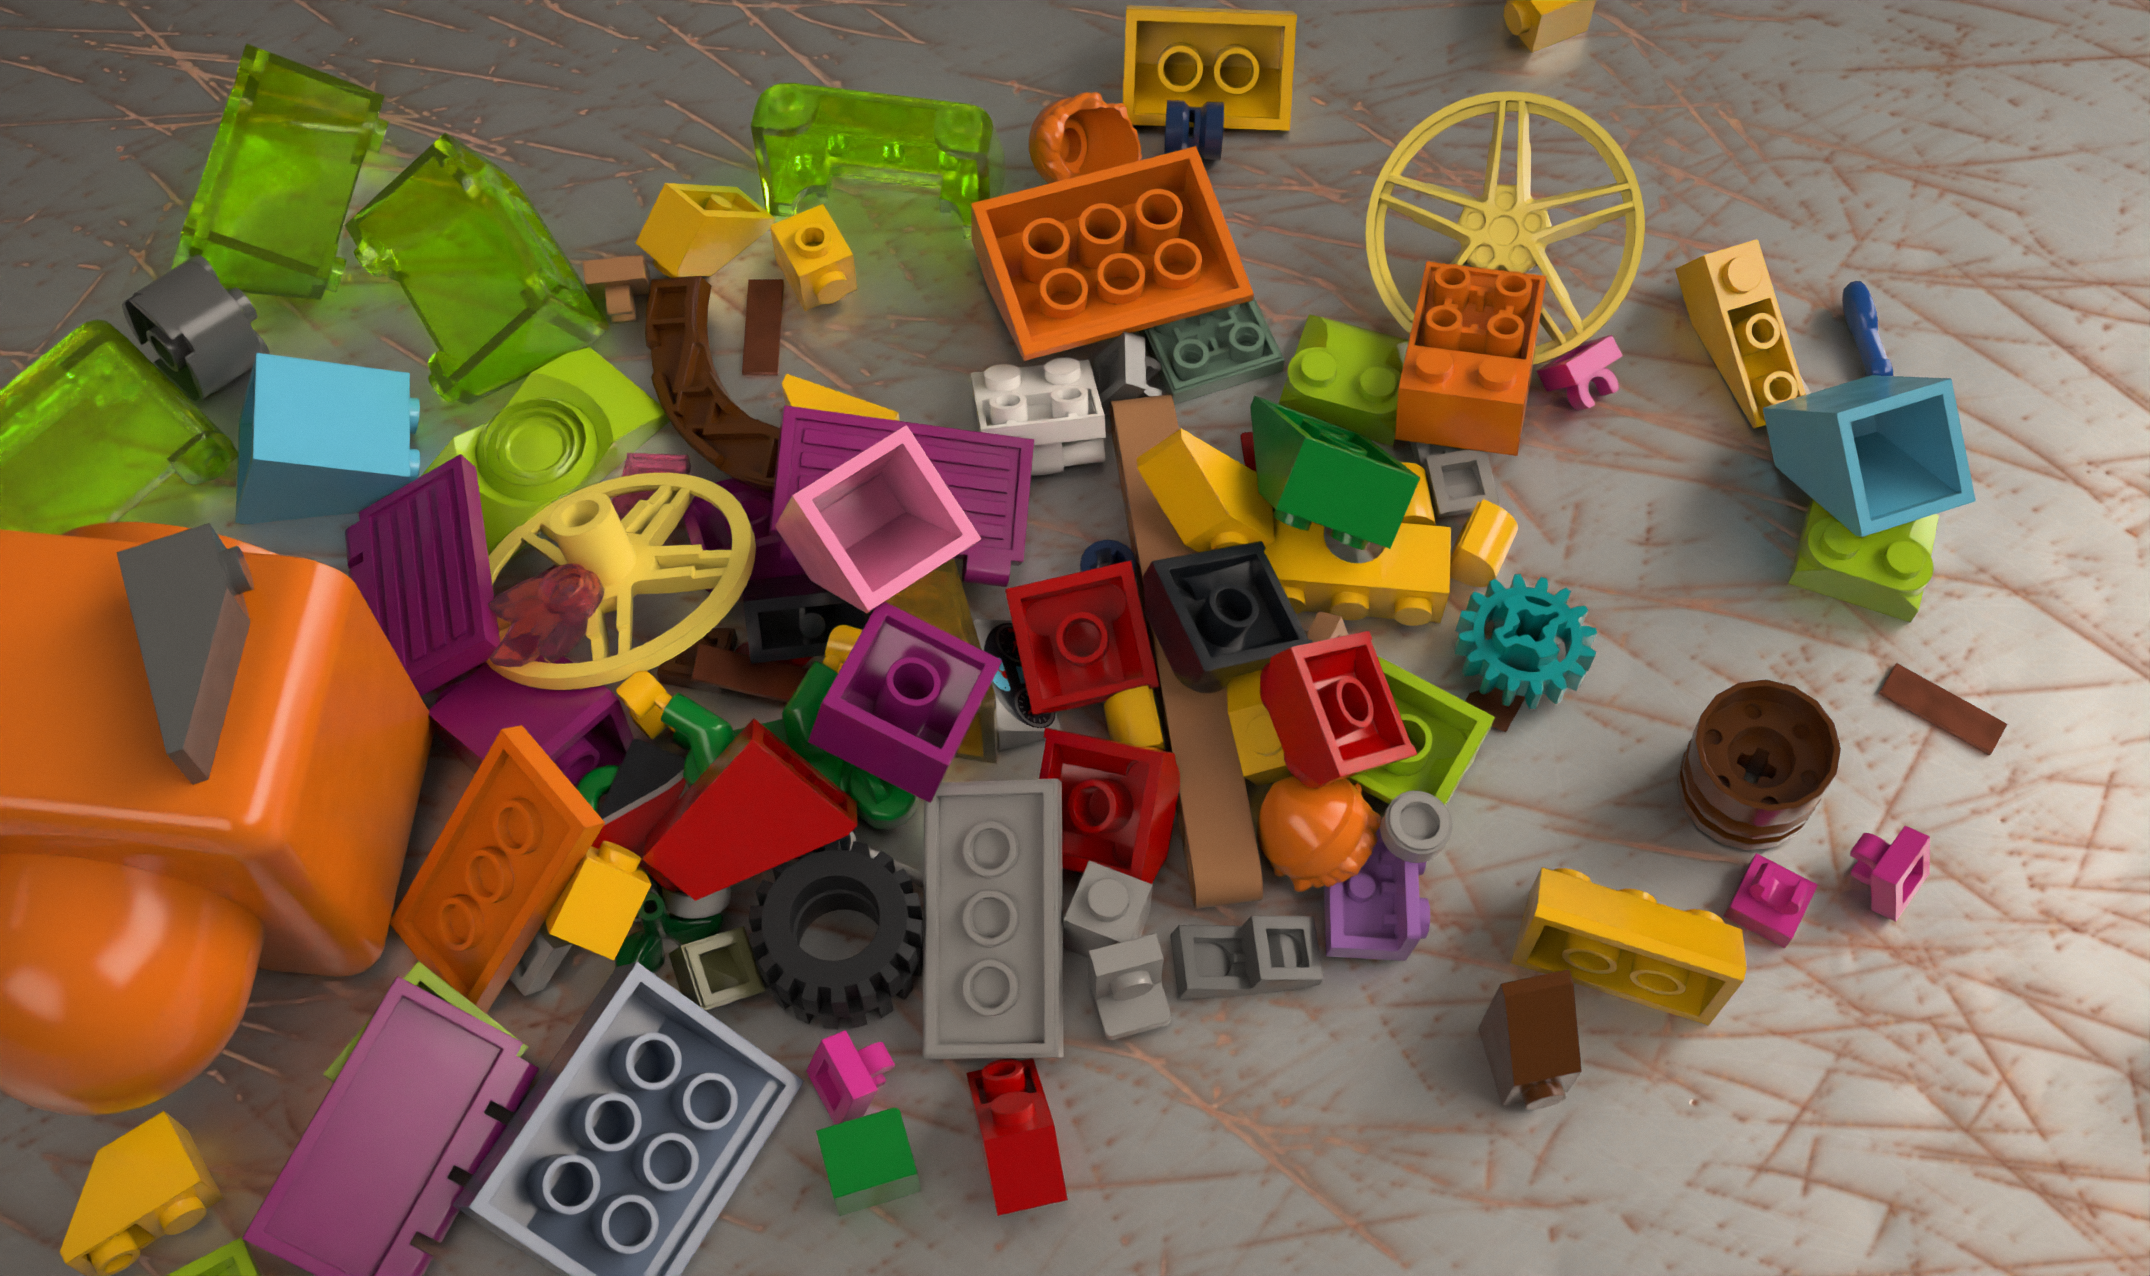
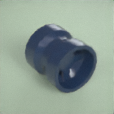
[1164,100,1224,160]

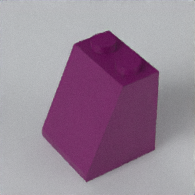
[429,636,634,788]

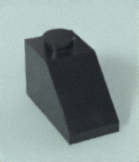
[743,574,875,664]

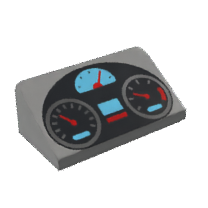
[966,619,1061,751]

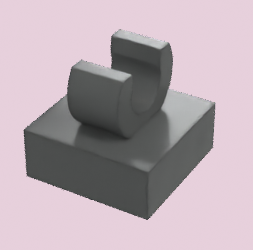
[1093,331,1162,415]

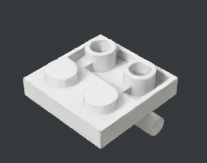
[971,358,1106,476]

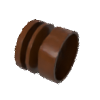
[1677,679,1841,851]

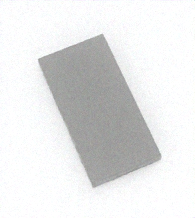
[923,779,1064,1059]

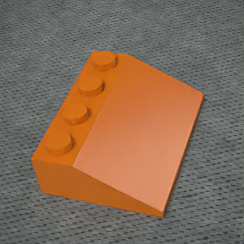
[971,146,1254,361]

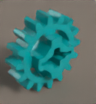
[1454,574,1597,709]

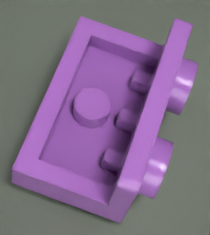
[1324,827,1430,961]

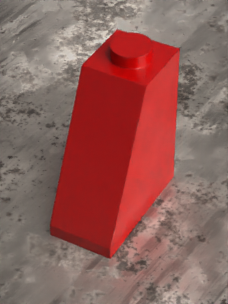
[642,718,858,901]

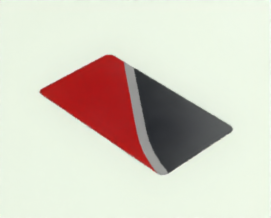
[591,739,686,871]

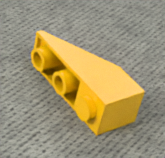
[1675,239,1806,429]

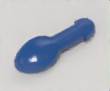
[1842,281,1893,377]

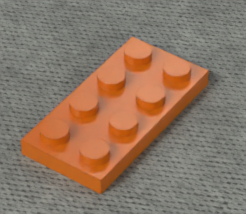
[390,725,605,1014]

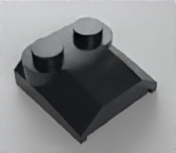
[1143,541,1313,693]

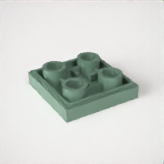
[1139,298,1285,405]

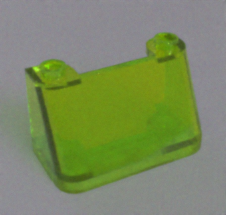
[171,43,389,300]
[750,83,1005,240]
[344,132,610,405]
[0,319,238,535]

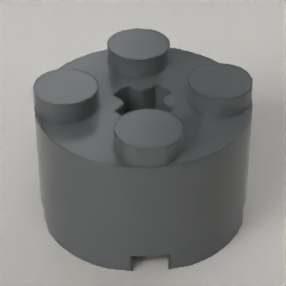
[122,254,270,401]

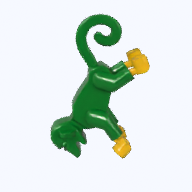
[576,625,921,830]

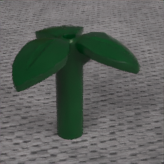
[615,873,724,973]

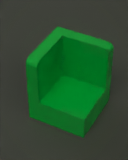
[816,1108,921,1216]

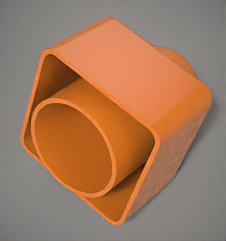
[0,522,435,1116]

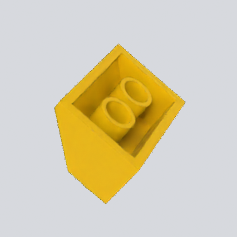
[1123,5,1297,131]
[1511,867,1747,1026]

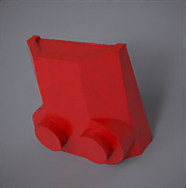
[1005,561,1160,716]
[1260,631,1417,789]
[1039,728,1180,884]

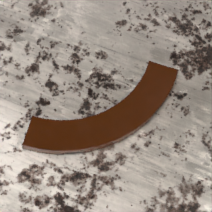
[645,276,780,493]

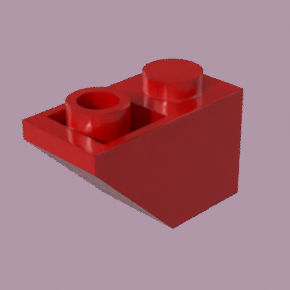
[966,1058,1068,1216]

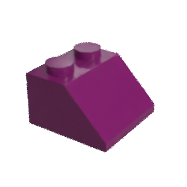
[808,602,1002,803]

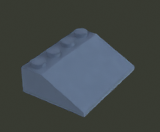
[452,962,804,1276]

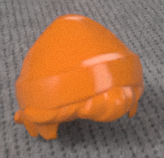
[1029,92,1142,184]
[1257,775,1382,892]

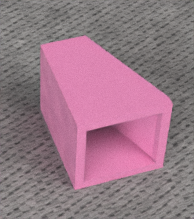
[775,425,981,613]

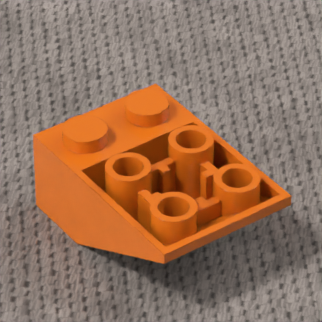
[1395,261,1547,456]

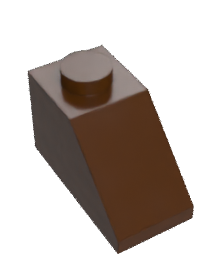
[1478,969,1582,1110]

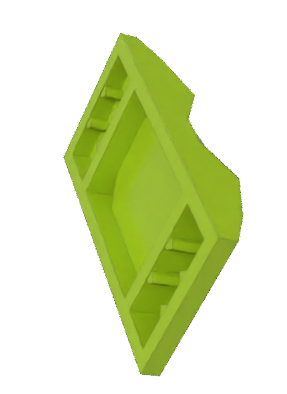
[421,345,670,562]

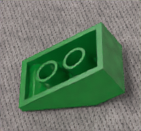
[1250,396,1420,550]

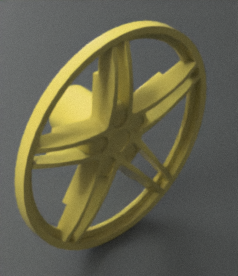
[1365,91,1645,366]
[485,473,756,690]

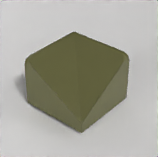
[669,926,765,1012]

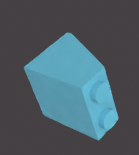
[235,353,420,524]
[1763,375,1976,537]

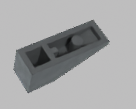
[116,523,254,785]

